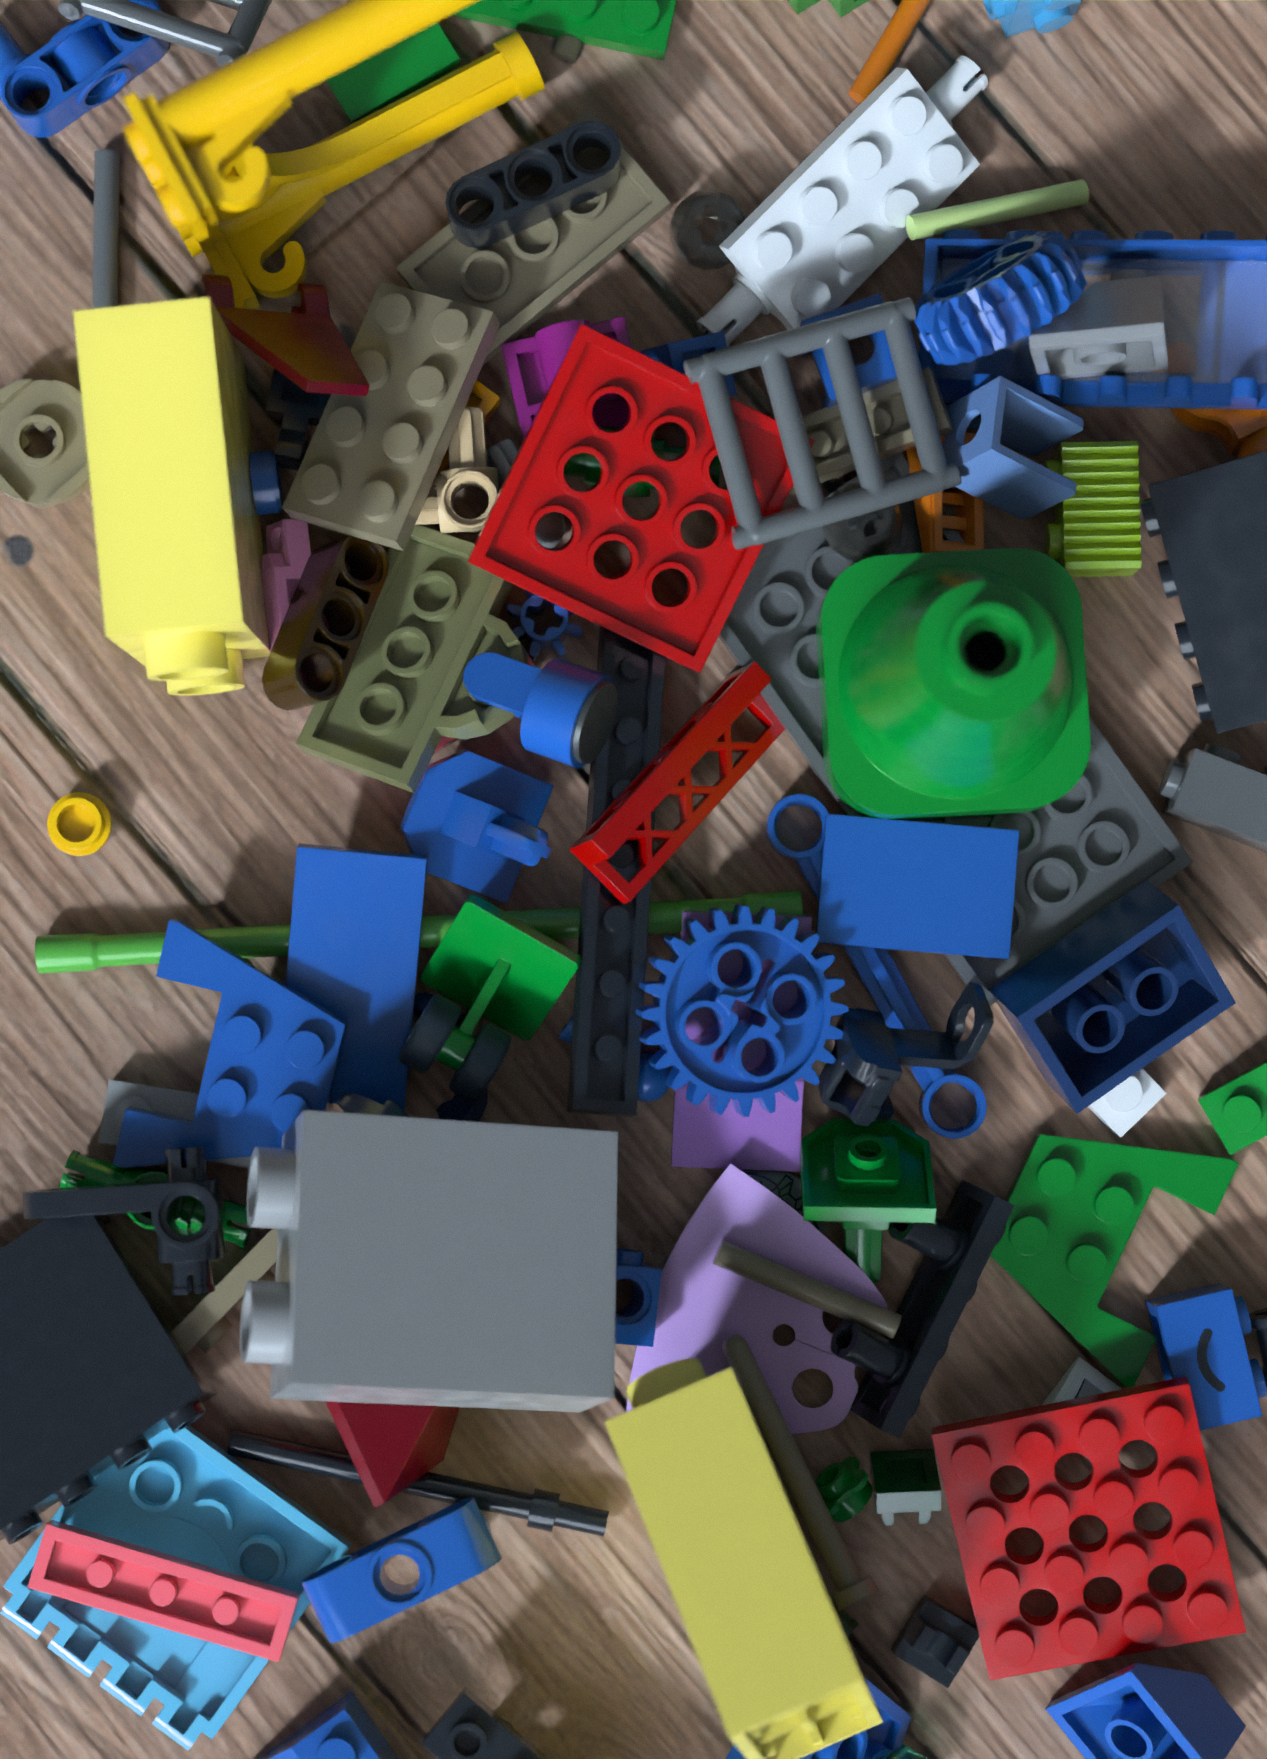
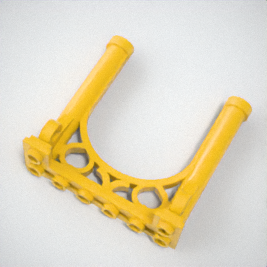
[121,0,545,309]

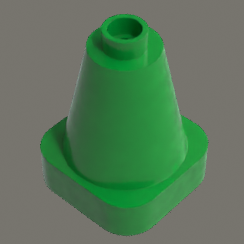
[816,548,1091,820]

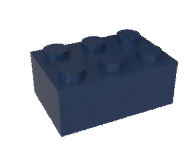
[989,880,1236,1114]

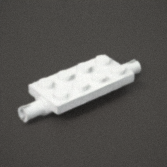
[696,55,989,347]

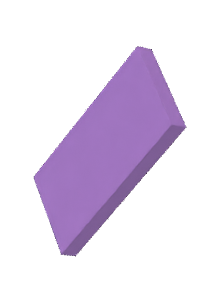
[671,910,812,1172]

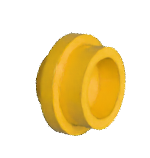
[47,792,112,856]

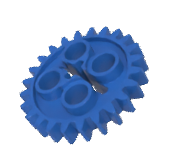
[636,904,848,1117]

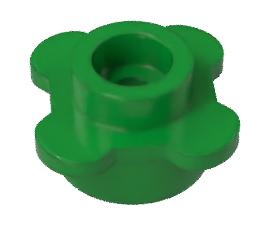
[815,1456,873,1523]

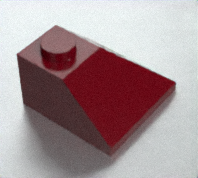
[325,1401,460,1508]

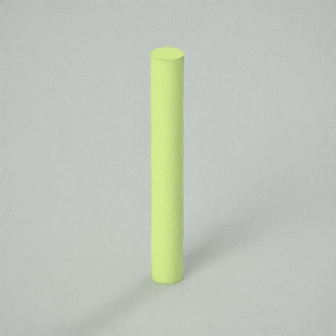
[905,179,1089,241]

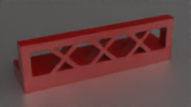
[569,661,785,904]

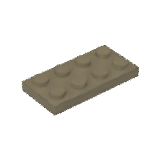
[396,107,671,365]
[282,281,500,551]

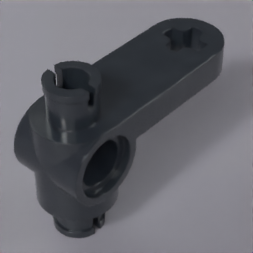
[22,1146,226,1295]

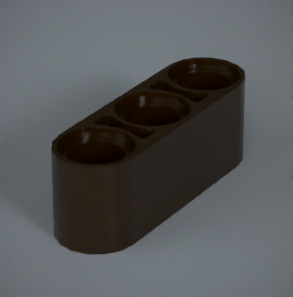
[262,535,389,711]

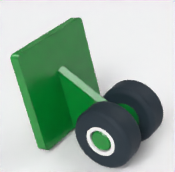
[398,894,582,1102]

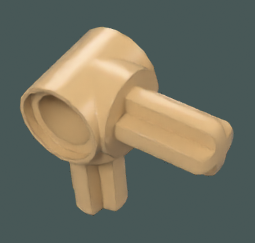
[415,407,499,534]

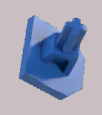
[399,749,554,903]

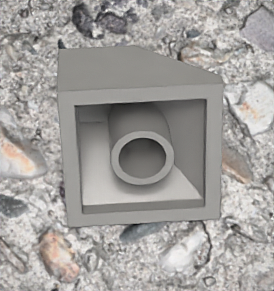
[1029,269,1169,379]

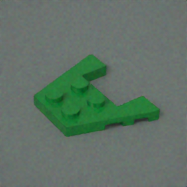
[990,1133,1239,1388]

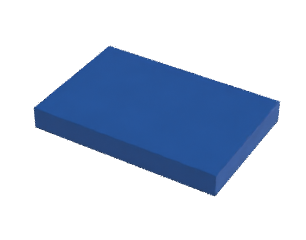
[816,814,1019,959]

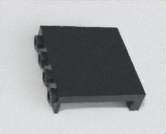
[1140,450,1267,734]
[0,1214,218,1544]

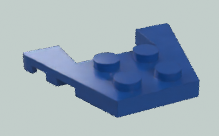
[113,919,348,1168]

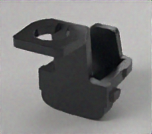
[818,982,994,1126]

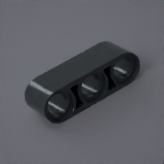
[445,120,621,248]

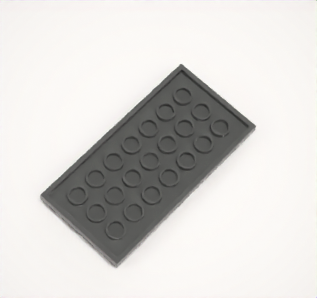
[718,452,1193,1006]

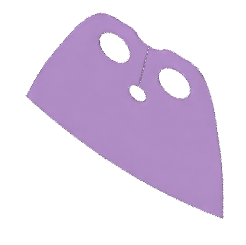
[626,1163,887,1434]

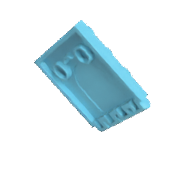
[0,1426,352,1750]

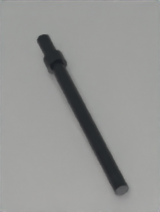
[227,1429,609,1537]

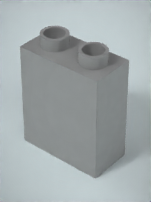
[240,1110,618,1412]

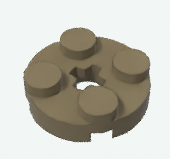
[0,378,90,509]

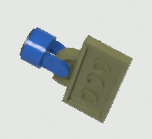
[295,525,618,793]

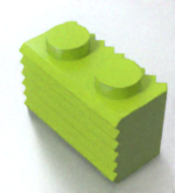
[1043,441,1142,578]

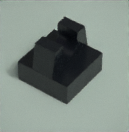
[891,1594,979,1688]

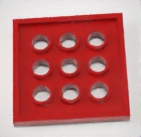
[467,323,815,673]
[931,1376,1246,1680]

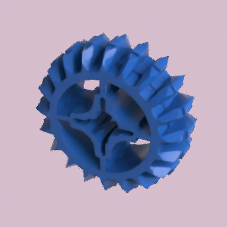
[914,231,1087,366]

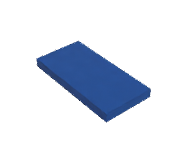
[286,843,428,1110]

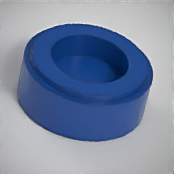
[249,450,283,515]

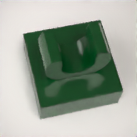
[870,1449,941,1526]

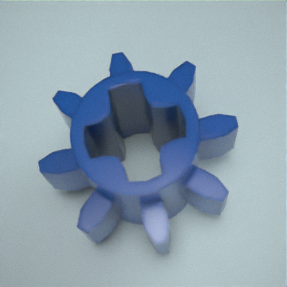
[506,590,583,661]

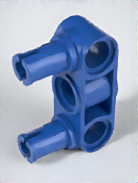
[0,0,171,138]
[301,1497,502,1643]

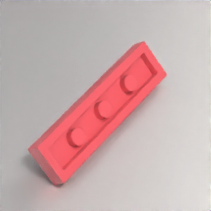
[27,1520,300,1662]

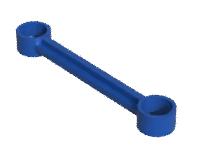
[766,794,987,1139]

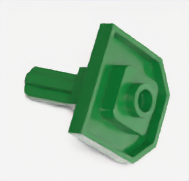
[800,1118,936,1283]

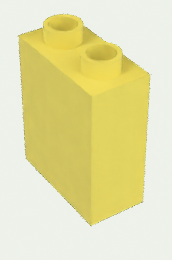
[73,297,270,696]
[604,1358,883,1759]

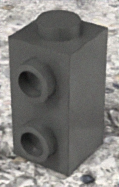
[1159,744,1267,853]

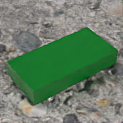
[324,22,461,124]

